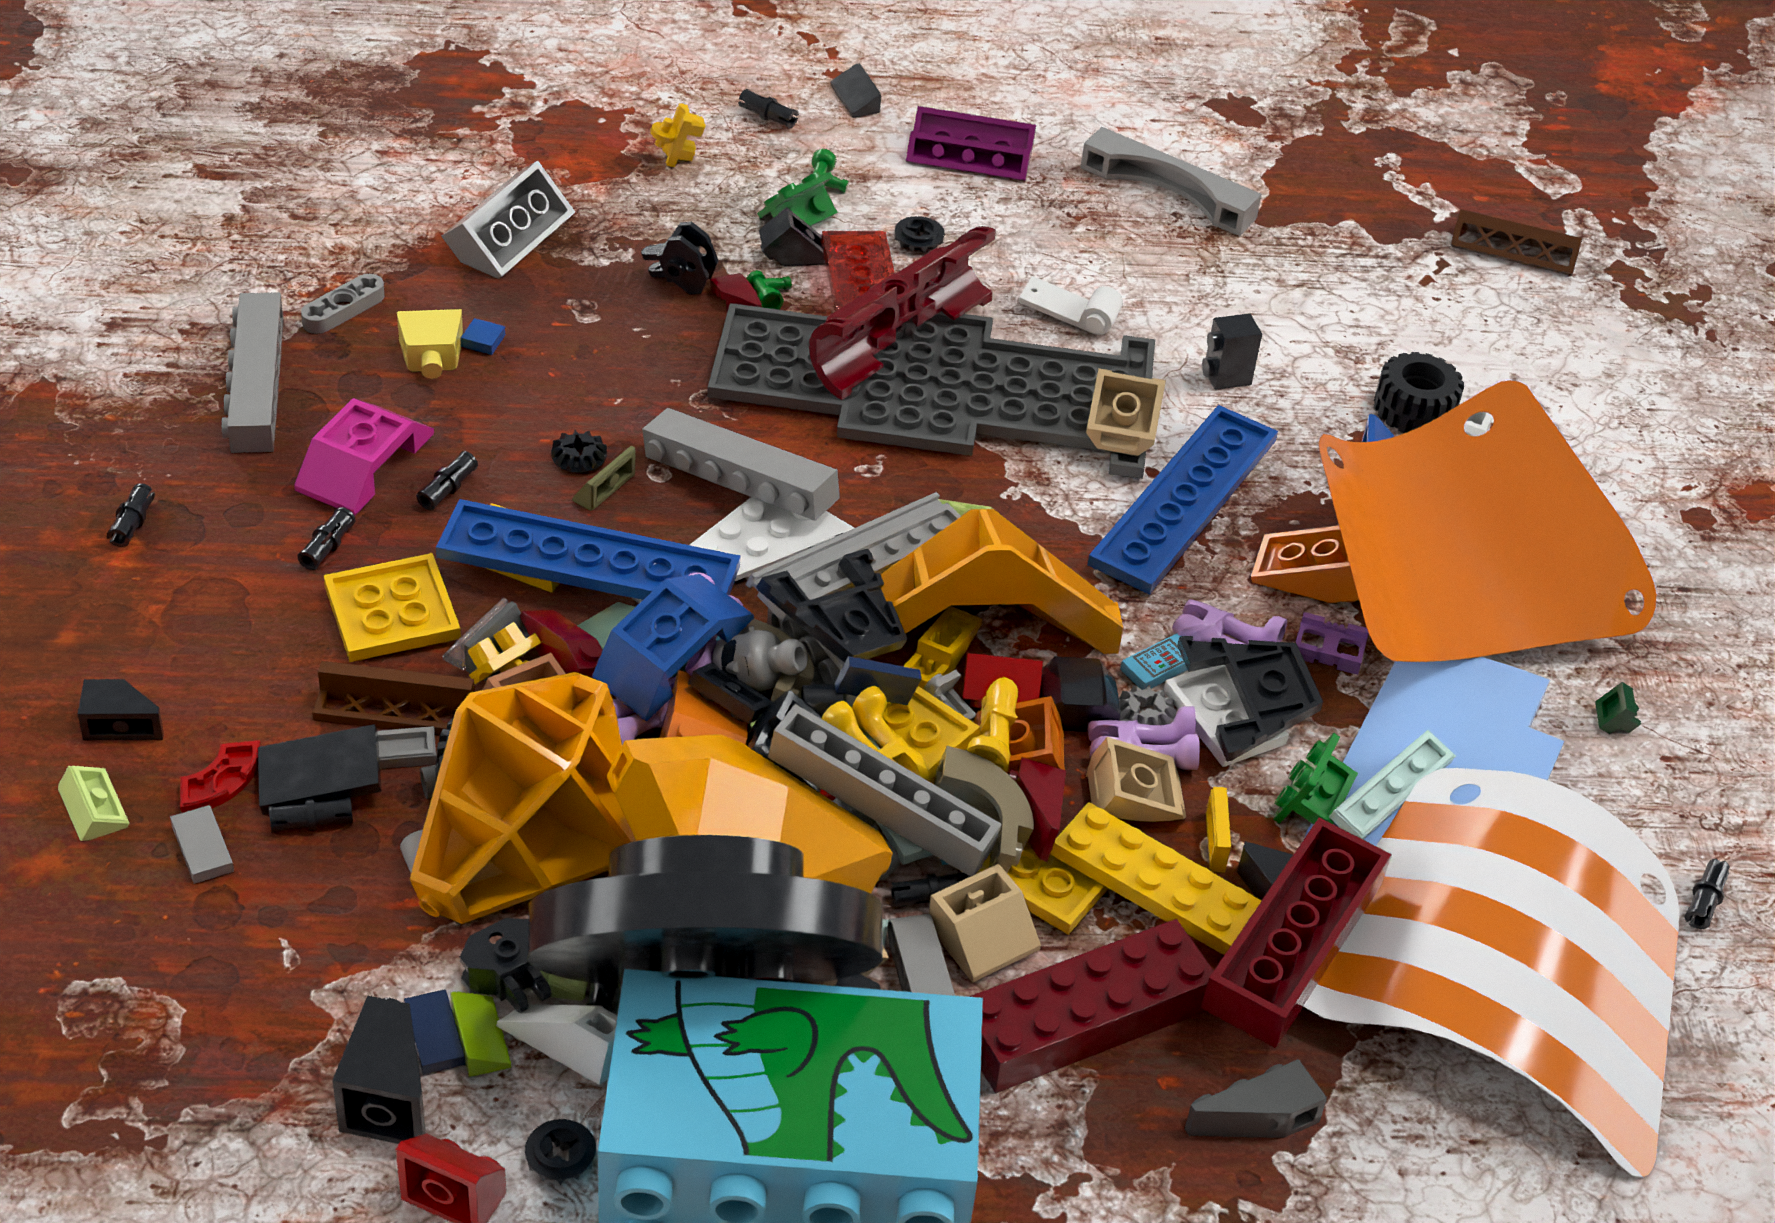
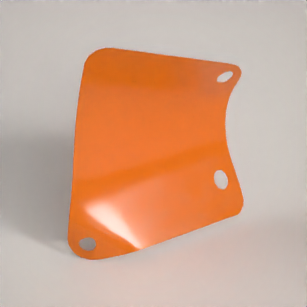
[1319,380,1657,662]

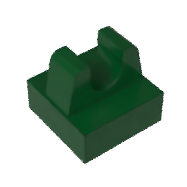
[1595,682,1641,734]

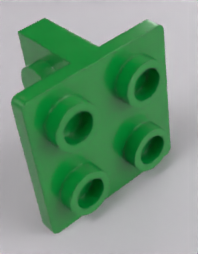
[757,171,838,227]
[1273,733,1358,824]

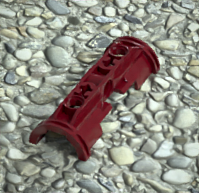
[809,226,996,400]

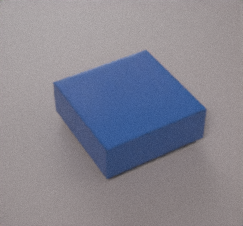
[461,318,505,355]

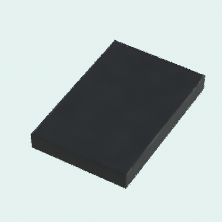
[258,724,382,815]

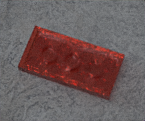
[821,231,895,312]

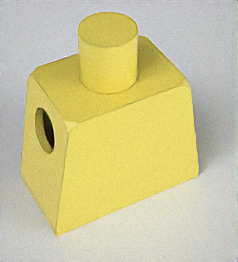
[397,309,463,379]

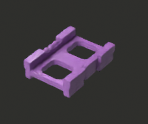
[1296,612,1369,675]

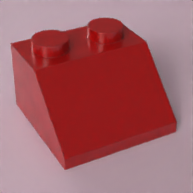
[962,652,1043,708]
[396,1133,506,1223]

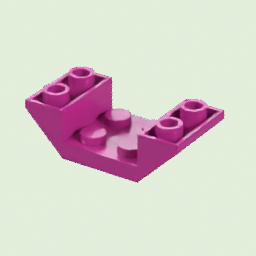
[294,398,434,515]

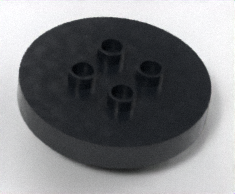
[528,835,883,989]

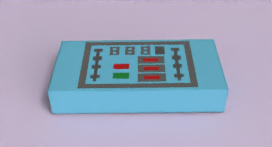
[1120,633,1187,690]

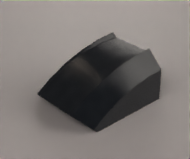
[1040,656,1120,732]

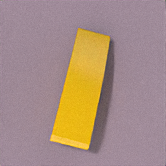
[903,606,982,689]

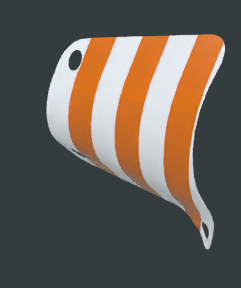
[1304,768,1679,1177]

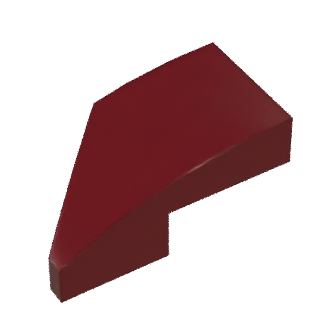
[710,273,762,312]

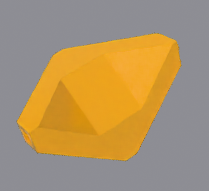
[880,509,1123,654]
[410,672,636,924]
[607,734,893,894]

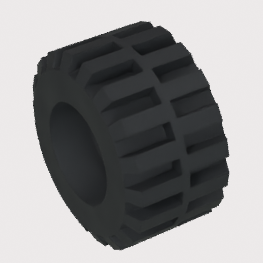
[1374,352,1464,433]

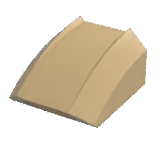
[1086,368,1166,456]
[1086,737,1186,822]

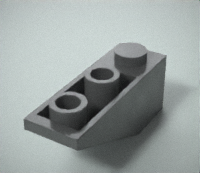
[1185,1059,1327,1138]

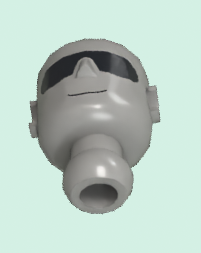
[712,625,808,695]

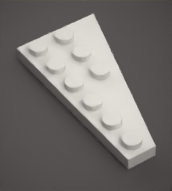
[632,497,854,604]

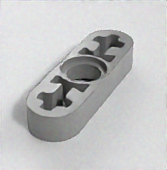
[301,274,385,334]

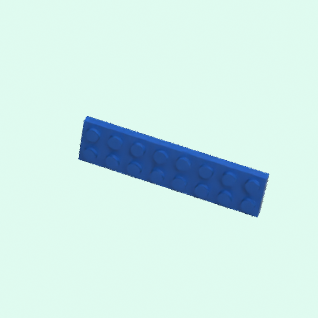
[1087,405,1278,595]
[436,499,741,600]

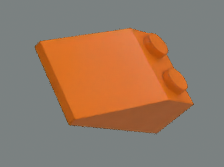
[1251,525,1359,603]
[659,670,748,745]

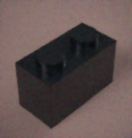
[1202,313,1262,390]

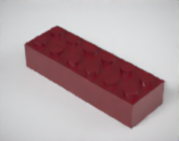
[1201,818,1392,1048]
[968,919,1214,1094]

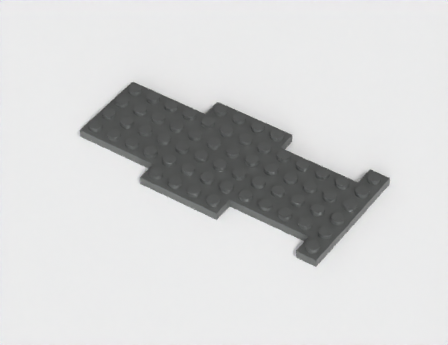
[707,303,1155,479]

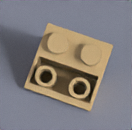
[929,864,1041,983]

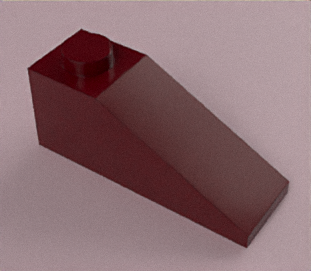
[520,610,603,678]
[1008,757,1066,862]

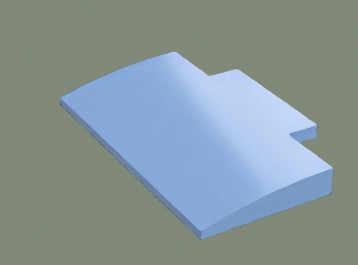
[1305,657,1564,846]

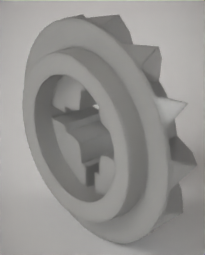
[1119,685,1177,725]

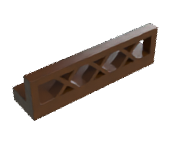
[1450,209,1582,276]
[312,661,475,736]

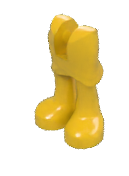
[967,678,1018,772]
[821,686,930,780]

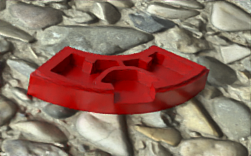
[180,740,261,813]

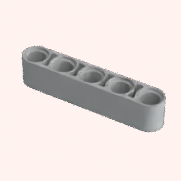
[887,914,955,996]

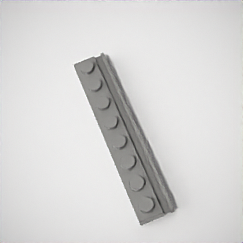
[746,492,961,622]

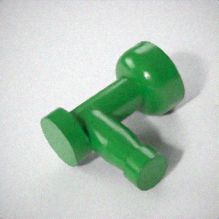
[811,149,849,192]
[746,270,792,310]

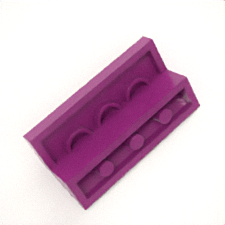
[906,106,1036,181]

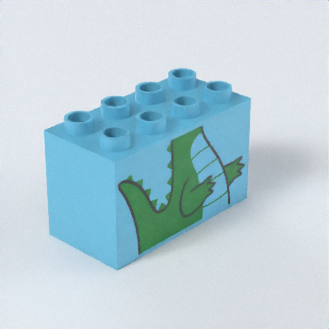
[598,969,983,1223]

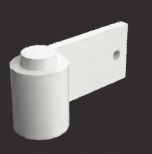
[1018,276,1123,335]

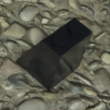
[332,995,426,1144]

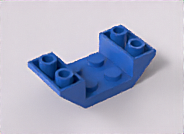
[592,574,754,722]

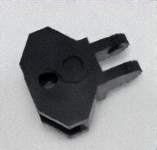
[641,221,719,295]
[459,918,552,1013]

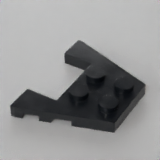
[756,549,907,663]
[1177,636,1323,762]

